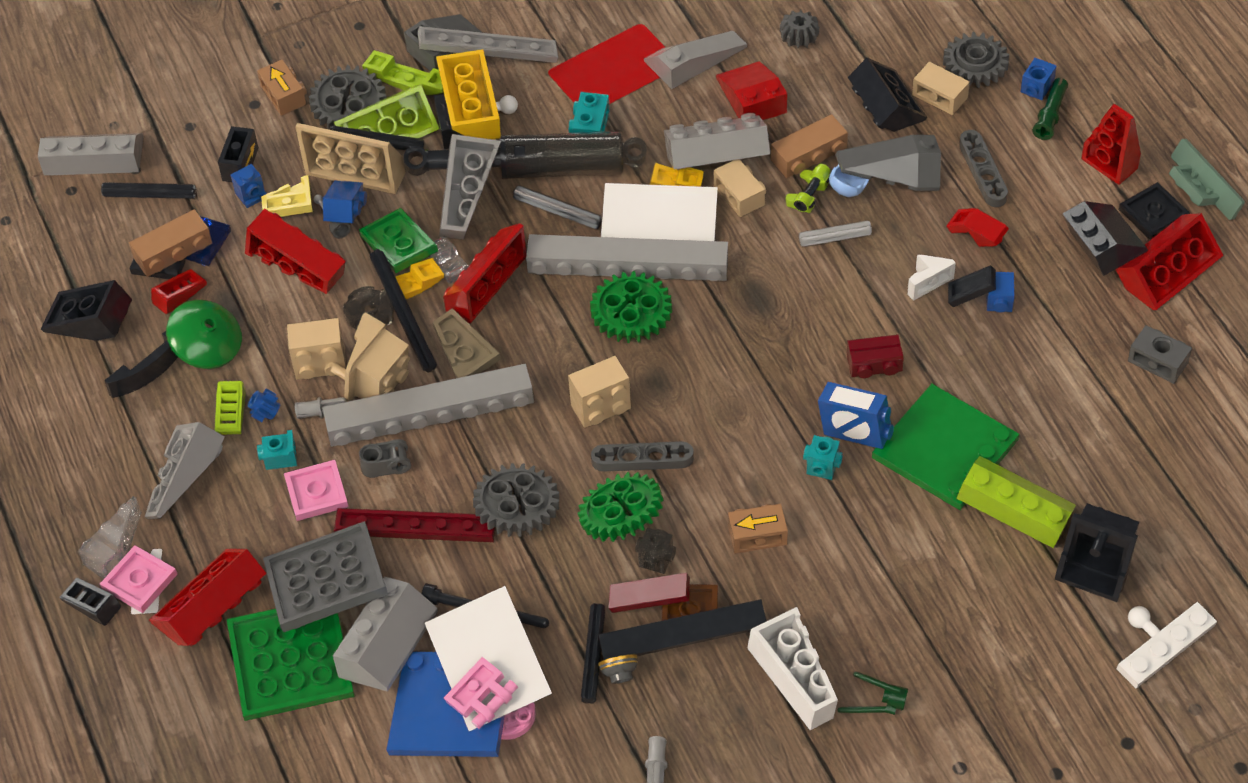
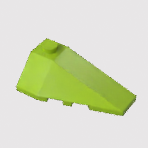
[333,85,439,138]

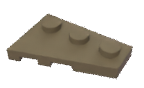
[433,308,500,378]

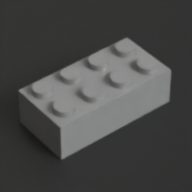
[664,113,770,170]

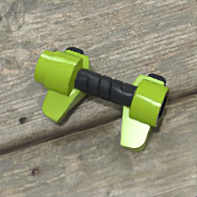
[786,164,831,213]

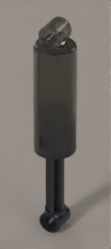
[403,131,647,179]

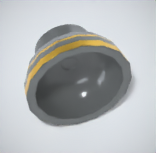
[598,654,638,684]

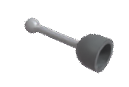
[313,194,351,239]

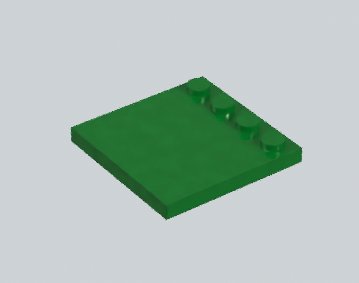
[872,383,1019,510]
[227,609,355,721]

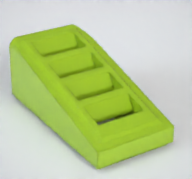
[215,381,246,435]

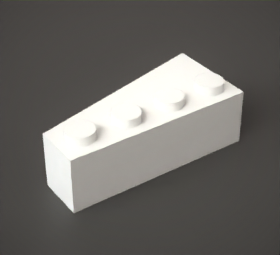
[747,607,838,730]

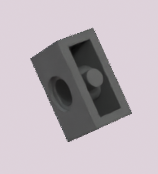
[1128,325,1192,384]

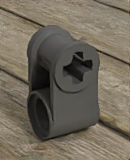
[359,439,411,478]

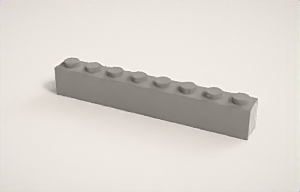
[526,234,728,281]
[322,364,534,447]

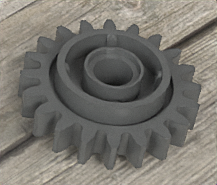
[943,32,1009,88]

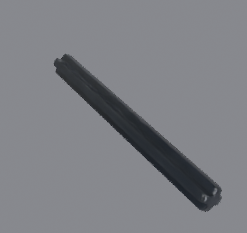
[370,249,437,373]

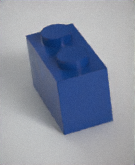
[323,180,367,223]

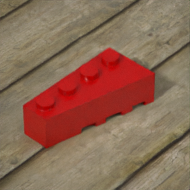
[245,208,346,294]

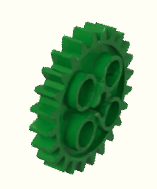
[590,271,672,343]
[577,472,664,542]

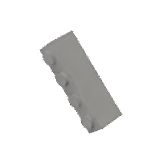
[38,133,144,176]
[333,576,438,692]

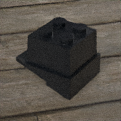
[1054,503,1139,602]

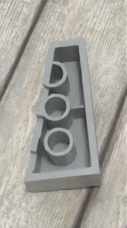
[439,134,501,239]

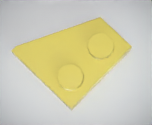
[261,175,313,217]

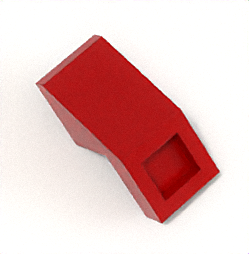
[946,208,1009,247]

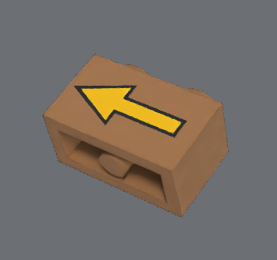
[257,60,307,116]
[728,504,788,554]

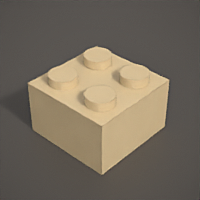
[287,318,346,379]
[568,356,631,428]

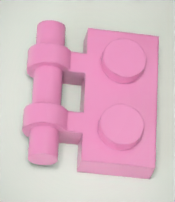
[444,657,518,729]

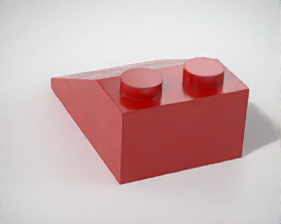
[716,61,788,120]

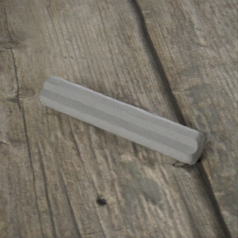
[799,221,872,247]

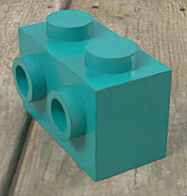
[568,92,610,147]

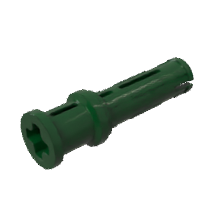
[1032,78,1068,140]

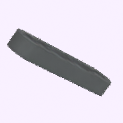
[959,130,1008,207]
[591,441,694,472]

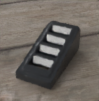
[59,578,121,626]

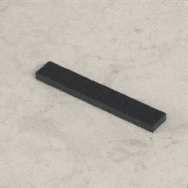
[599,599,767,660]

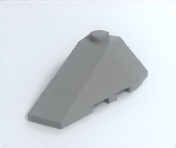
[644,31,747,89]
[145,422,225,519]

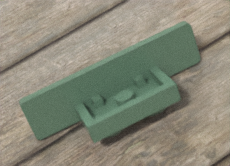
[1169,139,1245,220]

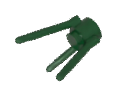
[837,672,908,715]

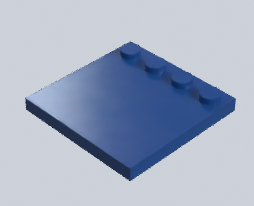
[386,652,505,757]

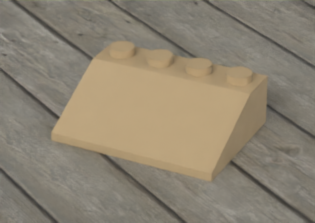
[295,123,406,194]

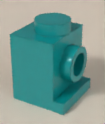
[257,430,297,470]

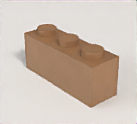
[771,114,848,178]
[129,209,212,277]

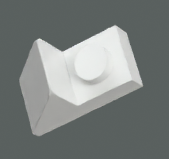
[908,255,956,301]

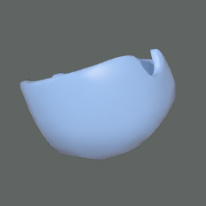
[829,164,869,197]

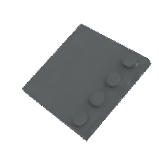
[263,521,388,632]

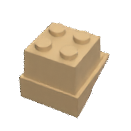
[331,312,410,402]

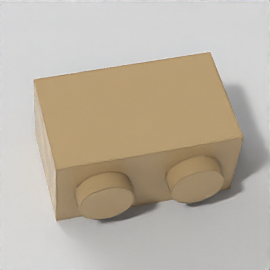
[912,62,970,115]
[714,159,766,217]

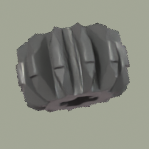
[780,10,820,48]

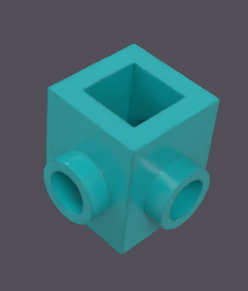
[803,435,843,480]

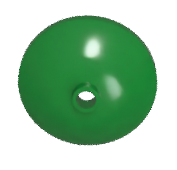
[166,300,242,369]

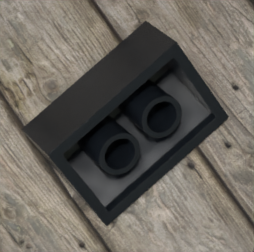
[848,57,928,132]
[1062,201,1148,276]

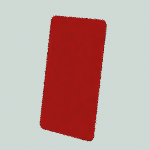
[548,24,665,104]

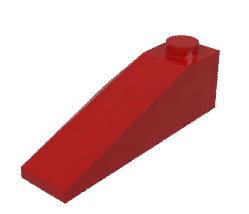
[1081,104,1141,185]

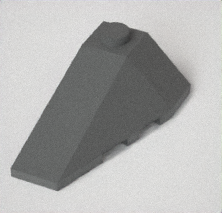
[835,135,941,191]

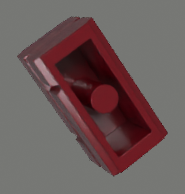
[846,334,904,379]

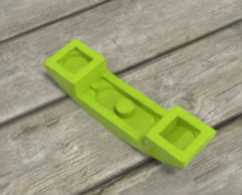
[362,50,444,95]

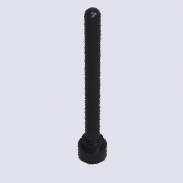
[421,583,549,628]

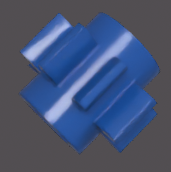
[248,388,280,422]

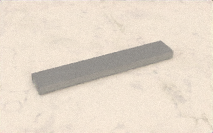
[418,26,558,63]

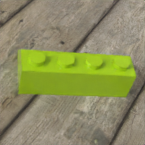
[956,456,1076,548]

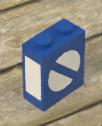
[818,382,894,449]

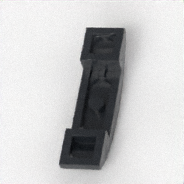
[104,331,178,398]

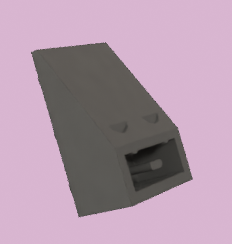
[404,14,483,72]

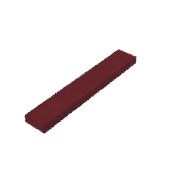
[334,508,496,543]

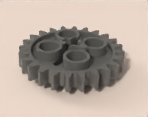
[309,65,386,130]
[473,463,559,537]

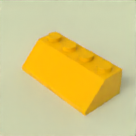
[436,49,501,140]

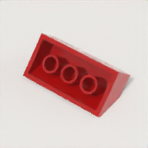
[1115,213,1224,310]
[443,223,527,324]
[149,549,267,646]

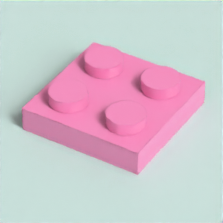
[284,460,348,521]
[100,545,178,613]

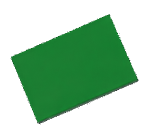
[359,208,438,273]

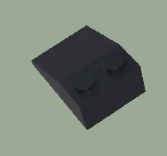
[41,280,132,341]

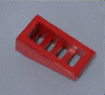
[151,269,207,314]

